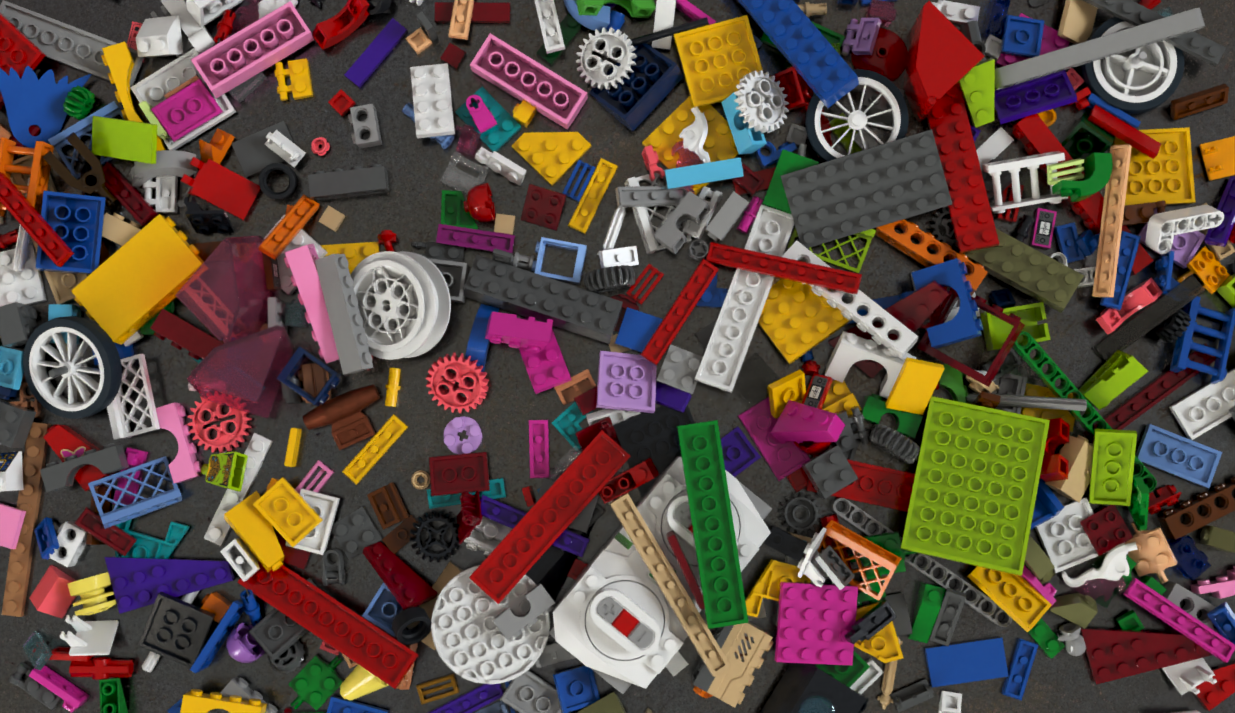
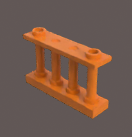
[0,137,54,217]

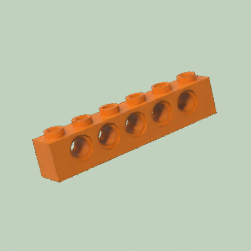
[875,219,988,296]

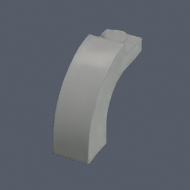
[130,150,198,187]

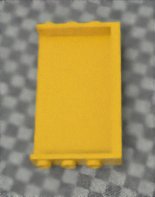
[71,214,209,345]

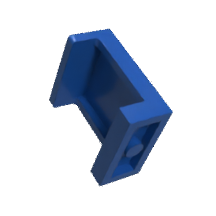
[1030,478,1064,530]

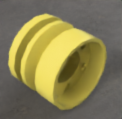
[67,572,117,616]

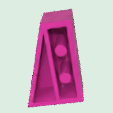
[485,311,553,353]
[771,400,845,444]

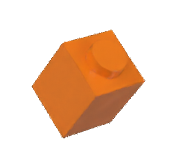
[201,591,232,623]

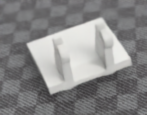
[797,527,828,587]
[60,615,119,656]
[1162,658,1217,696]

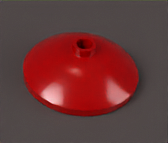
[851,28,908,81]

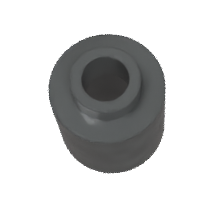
[281,375,302,404]

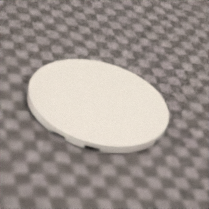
[431,565,550,684]

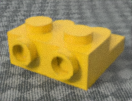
[822,380,862,416]

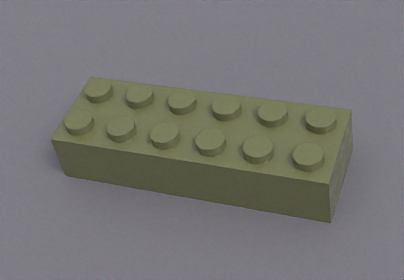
[963,229,1084,313]

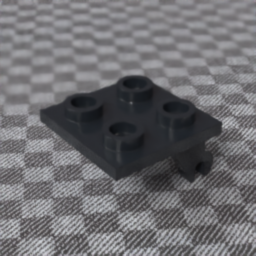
[184,196,235,234]

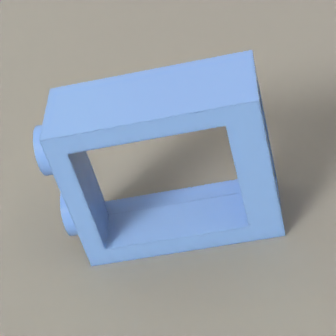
[532,237,587,285]

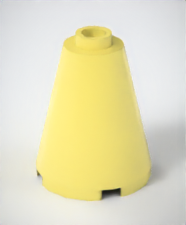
[340,665,389,701]

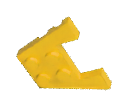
[745,559,811,618]

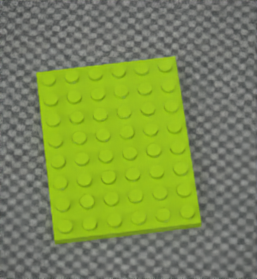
[900,396,1050,576]

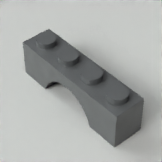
[40,443,129,492]

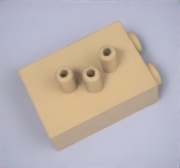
[1045,435,1093,503]

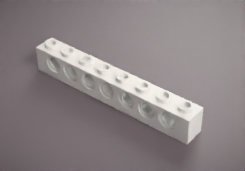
[782,240,918,359]

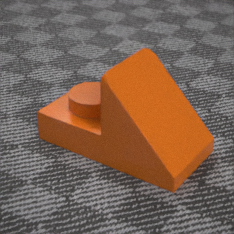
[199,128,235,164]

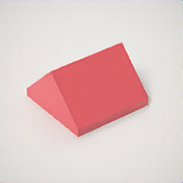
[29,565,77,619]

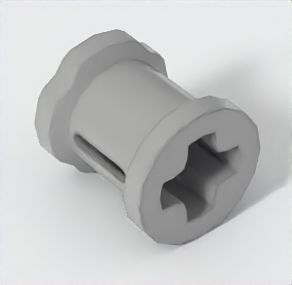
[513,252,535,272]

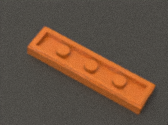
[259,194,320,260]

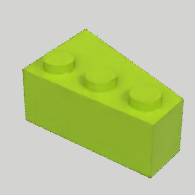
[958,58,995,128]

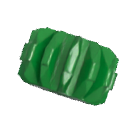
[63,86,95,120]

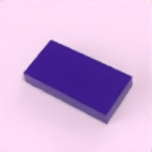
[655,382,692,413]

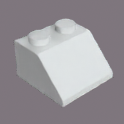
[136,15,184,57]

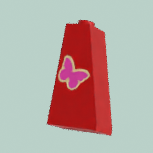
[43,424,116,491]

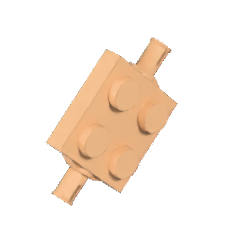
[1125,521,1178,584]

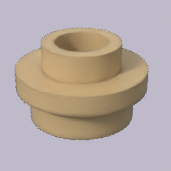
[411,470,430,490]

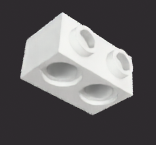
[49,521,87,567]

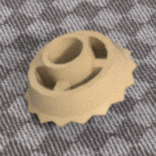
[965,370,999,394]

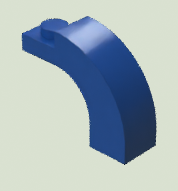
[465,304,499,372]

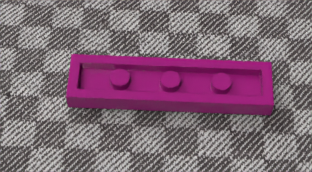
[436,224,515,253]

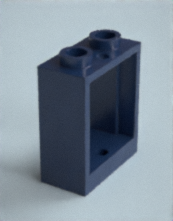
[276,346,341,406]

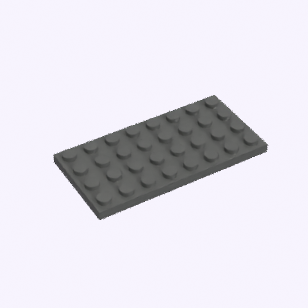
[780,129,952,248]

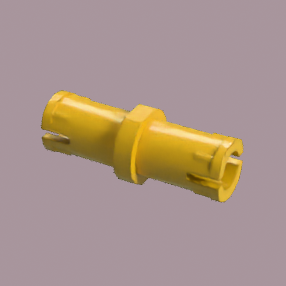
[385,368,401,407]

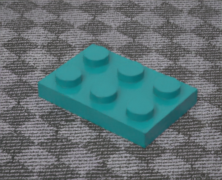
[455,86,522,152]

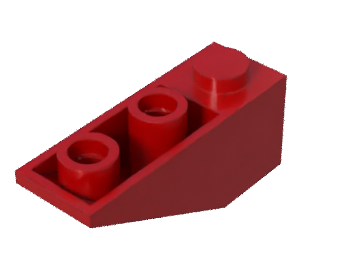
[599,458,659,504]

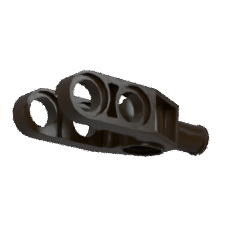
[42,132,117,207]

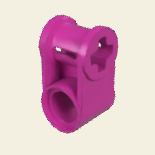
[466,95,497,134]

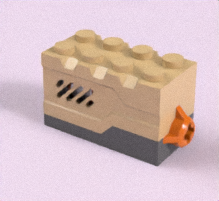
[691,621,773,708]

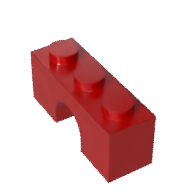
[1040,418,1070,482]

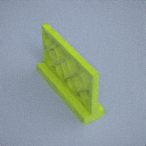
[787,227,876,273]

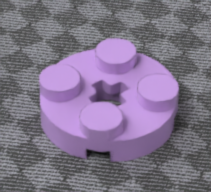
[444,416,483,454]

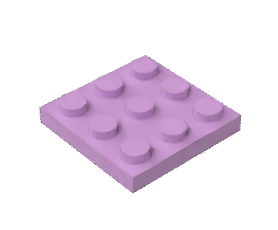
[596,351,657,413]

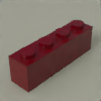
[150,309,234,370]

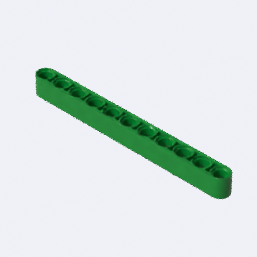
[1012,331,1157,492]

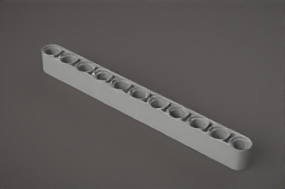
[995,8,1205,90]
[830,497,1012,627]

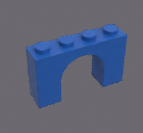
[912,258,983,349]

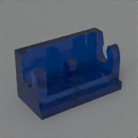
[982,0,1011,39]

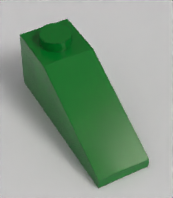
[908,582,945,643]

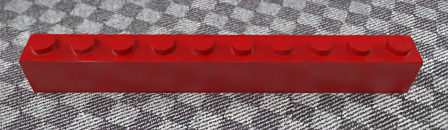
[1011,114,1154,276]

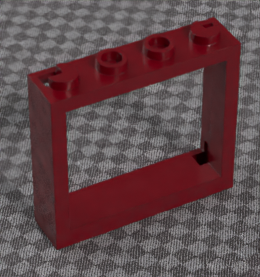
[917,288,1025,387]

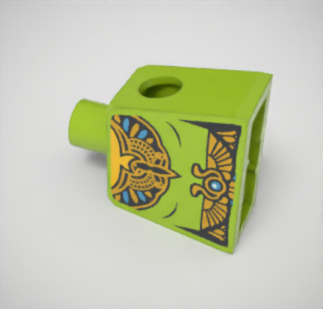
[201,452,248,492]

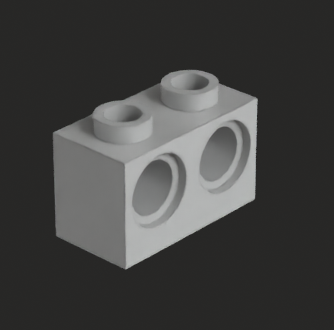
[348,104,382,149]

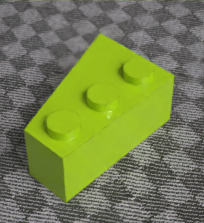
[1079,350,1148,410]

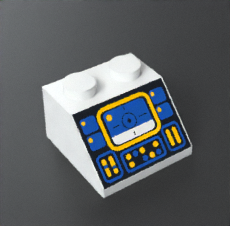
[0,451,24,492]

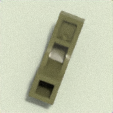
[1024,535,1056,585]

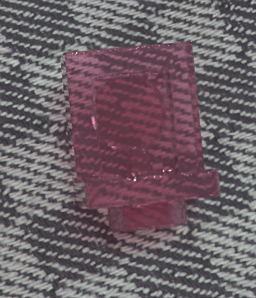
[455,124,481,156]

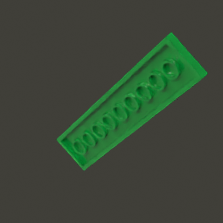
[677,420,749,629]

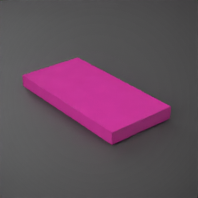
[737,396,810,481]

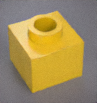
[512,100,537,128]

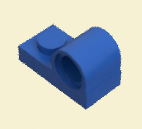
[755,141,798,170]

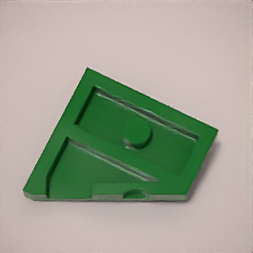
[441,190,478,230]
[1127,477,1149,531]

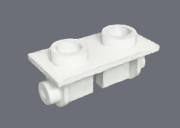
[265,130,306,168]

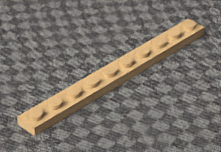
[609,493,731,677]

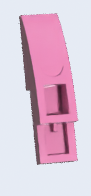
[1190,566,1235,599]

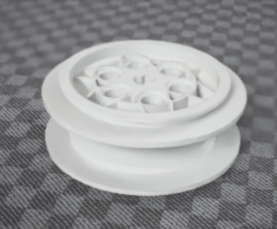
[351,251,451,360]

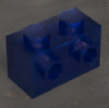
[1168,535,1211,580]

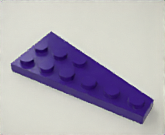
[104,556,235,614]

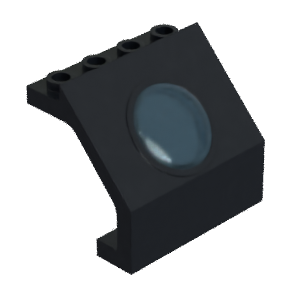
[760,663,869,713]

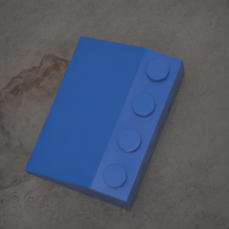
[36,191,106,274]

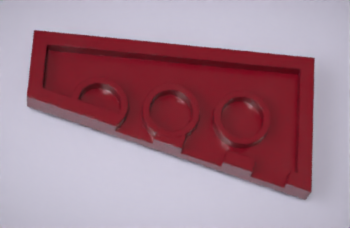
[362,542,438,610]

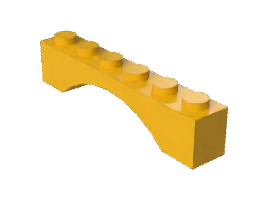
[101,42,166,151]

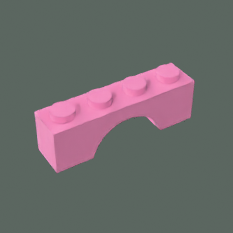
[156,402,202,484]

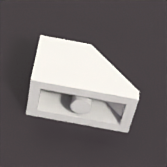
[220,538,260,582]

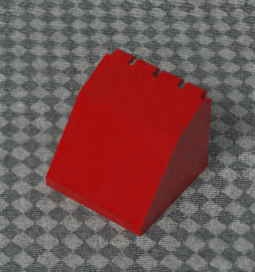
[903,1,985,122]

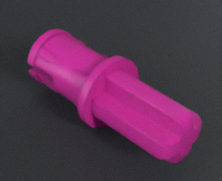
[737,196,763,234]

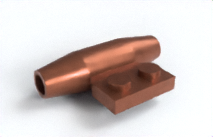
[303,384,380,450]

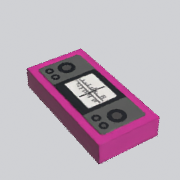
[1030,208,1057,249]

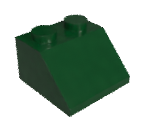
[1061,113,1115,169]

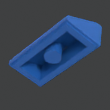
[1207,602,1235,644]

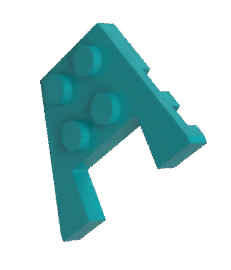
[115,506,190,559]

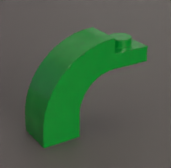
[1052,152,1112,202]

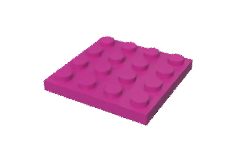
[775,581,858,666]

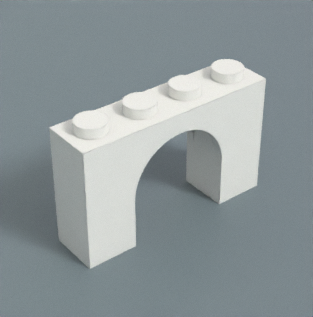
[825,331,916,399]

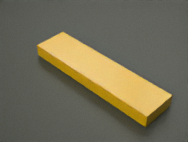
[568,158,618,234]
[342,414,408,485]

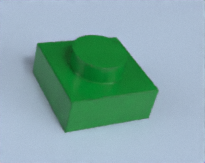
[1116,609,1145,631]

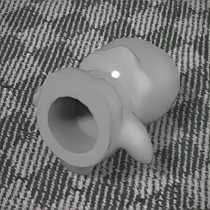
[1058,623,1086,656]

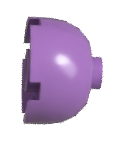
[226,623,265,663]

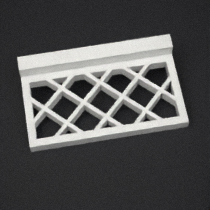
[624,169,692,255]
[98,354,160,440]

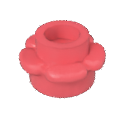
[311,137,330,156]

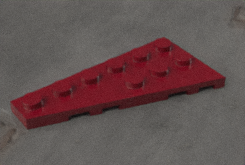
[828,280,950,379]
[1080,627,1212,685]

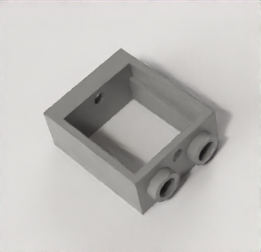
[706,191,749,242]

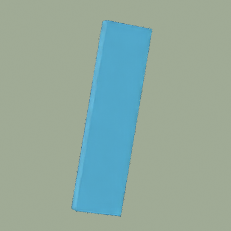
[665,157,744,189]

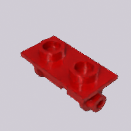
[1148,485,1182,515]

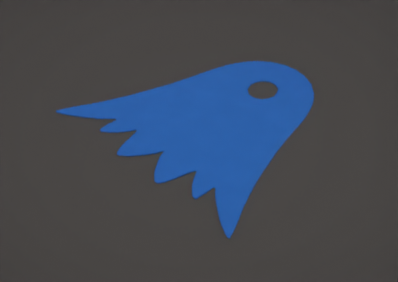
[0,66,91,148]

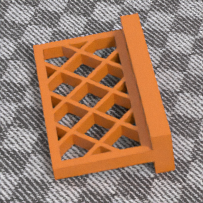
[818,520,902,601]

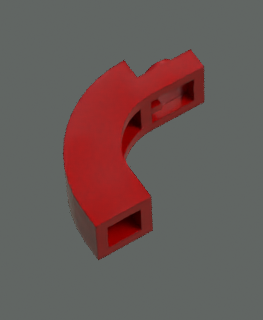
[312,0,370,50]

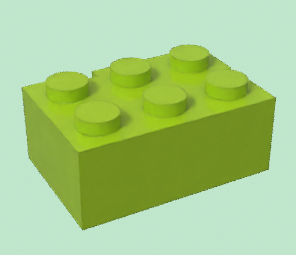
[980,302,1051,351]

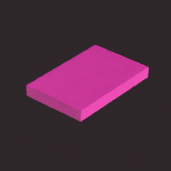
[151,78,223,142]

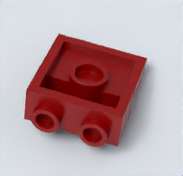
[770,66,813,110]

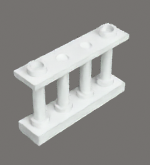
[982,151,1068,214]

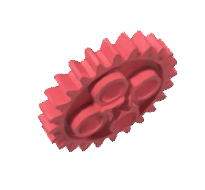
[426,352,489,413]
[187,390,252,453]

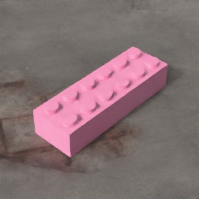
[191,1,314,98]
[470,33,588,130]
[284,243,339,364]

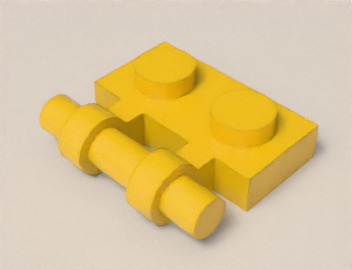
[274,58,313,101]

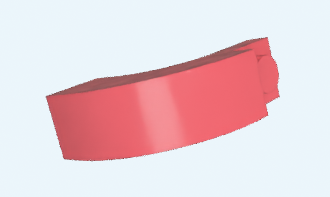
[1096,277,1163,335]

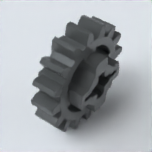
[929,207,958,247]

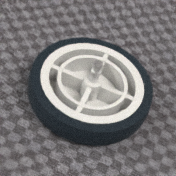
[1080,17,1184,115]

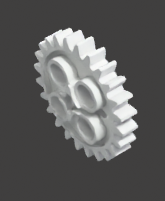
[576,27,637,90]
[734,70,789,134]

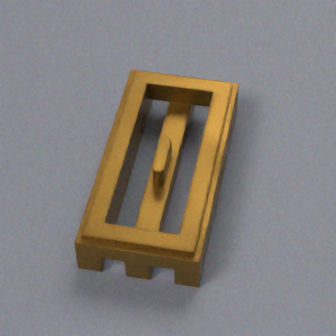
[416,673,460,704]

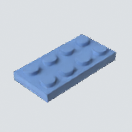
[1136,424,1222,488]

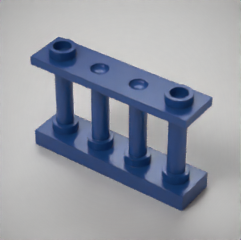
[1170,295,1235,384]

